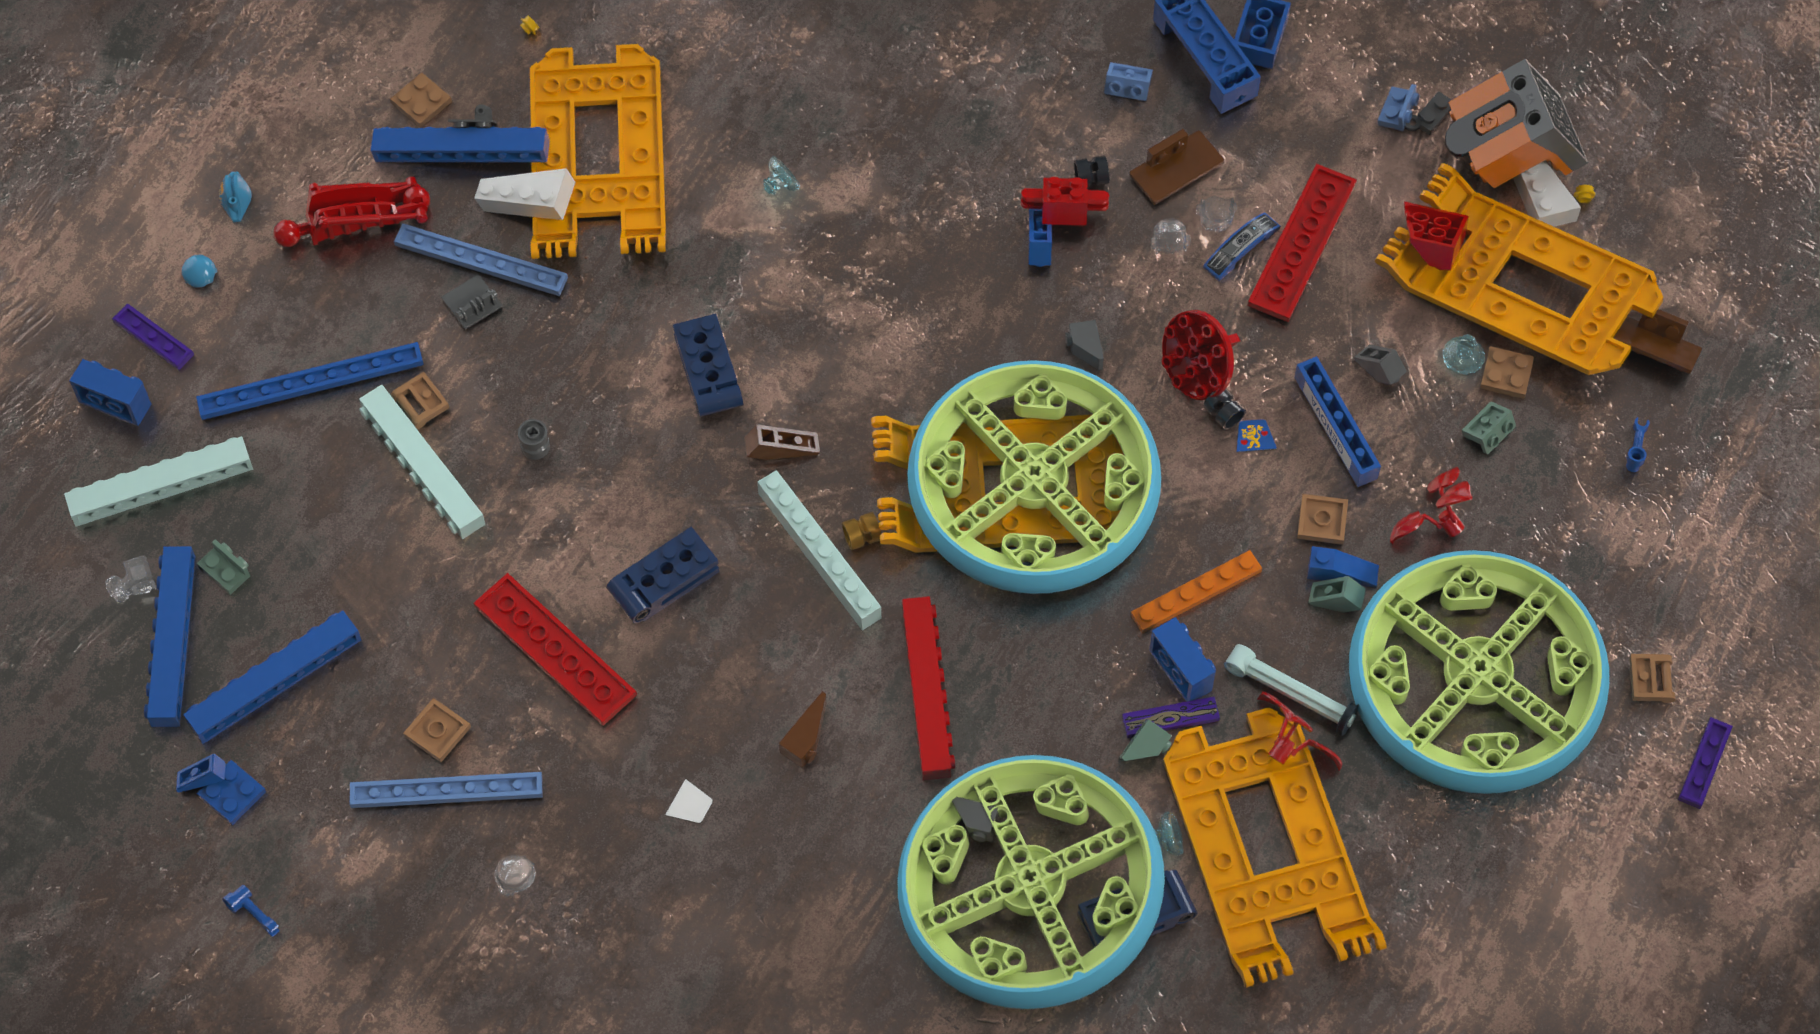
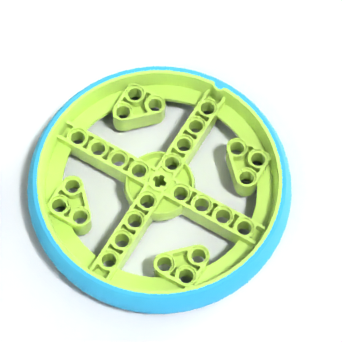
[907,360,1161,594]
[1349,550,1609,794]
[898,755,1165,1009]

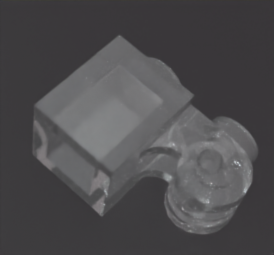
[105,555,157,602]

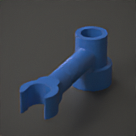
[1626,417,1650,472]
[222,885,280,937]

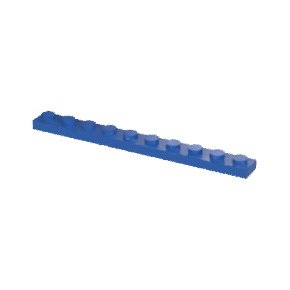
[196,342,424,420]

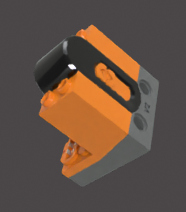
[1445,58,1588,188]

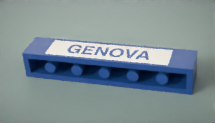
[1294,356,1381,487]

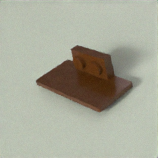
[1129,129,1224,204]
[1613,309,1702,374]

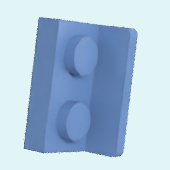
[1104,62,1153,101]
[1378,84,1419,131]

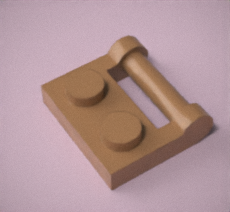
[391,372,449,429]
[1629,654,1675,703]

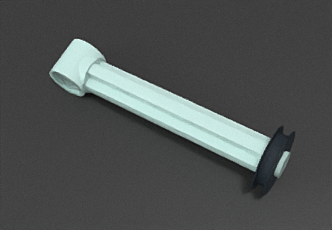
[1224,644,1359,736]

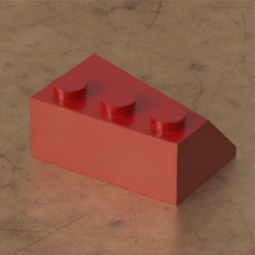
[1404,201,1469,271]

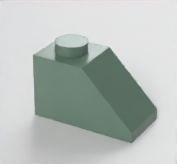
[1308,576,1366,613]
[1119,719,1172,761]

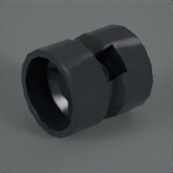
[1074,155,1110,187]
[1203,388,1246,430]

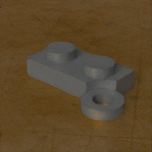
[1405,91,1451,136]

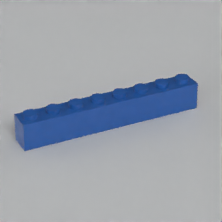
[370,127,550,162]
[144,546,196,727]
[183,610,361,744]

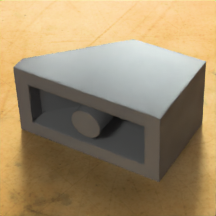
[1065,320,1104,370]
[1353,344,1407,385]
[952,797,1001,842]

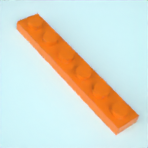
[1130,550,1262,634]

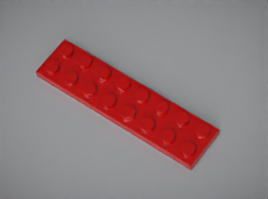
[1247,164,1357,322]
[473,573,637,726]

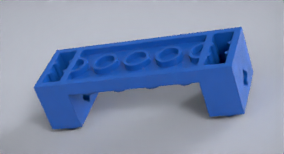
[1153,0,1261,114]

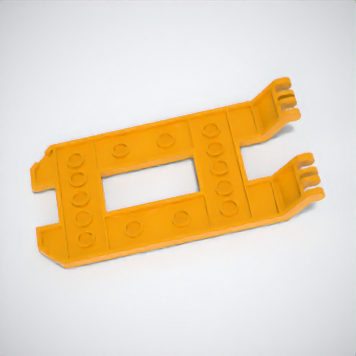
[530,44,666,259]
[1375,163,1663,375]
[871,414,1124,553]
[1163,708,1387,988]

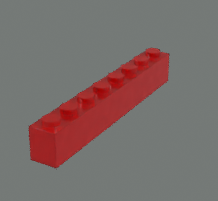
[902,596,955,781]

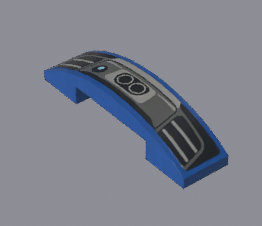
[1203,212,1281,281]

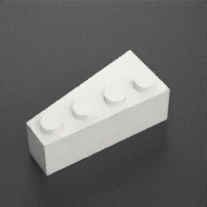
[1513,161,1581,227]
[474,168,575,220]

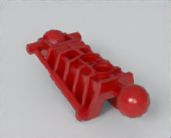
[273,177,430,247]

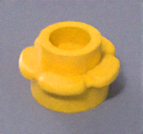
[520,15,539,35]
[1574,185,1596,203]

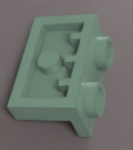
[1462,401,1516,454]
[197,540,250,595]

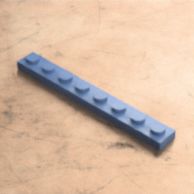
[394,223,568,296]
[350,772,543,808]

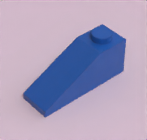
[1029,209,1052,267]
[1307,546,1379,588]

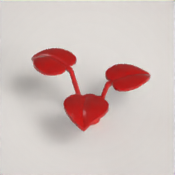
[1390,466,1472,545]
[1257,692,1342,771]

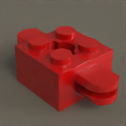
[1020,177,1110,225]

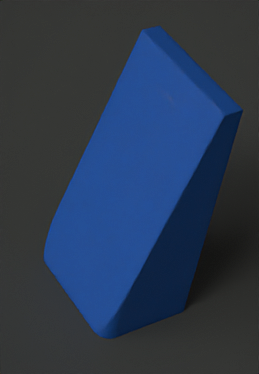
[176,754,226,793]

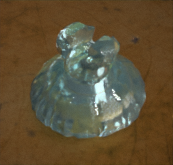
[763,156,800,195]
[1442,334,1485,375]
[1154,811,1184,856]

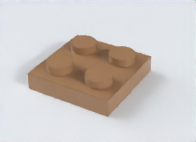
[390,72,452,128]
[1480,346,1534,399]
[1297,494,1348,545]
[403,698,471,762]

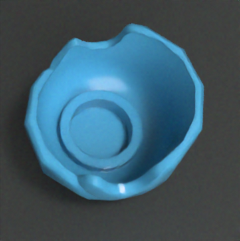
[181,255,218,288]

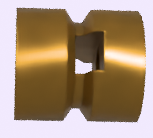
[842,512,882,550]

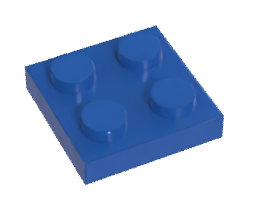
[197,760,266,826]

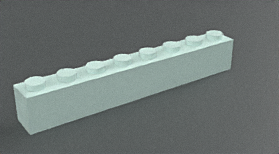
[359,385,485,539]
[64,436,253,527]
[757,470,882,631]

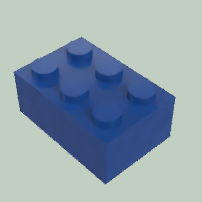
[1234,0,1291,69]
[69,359,151,426]
[1149,617,1216,701]

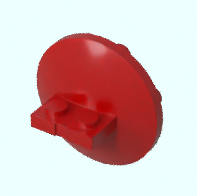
[1161,310,1240,400]

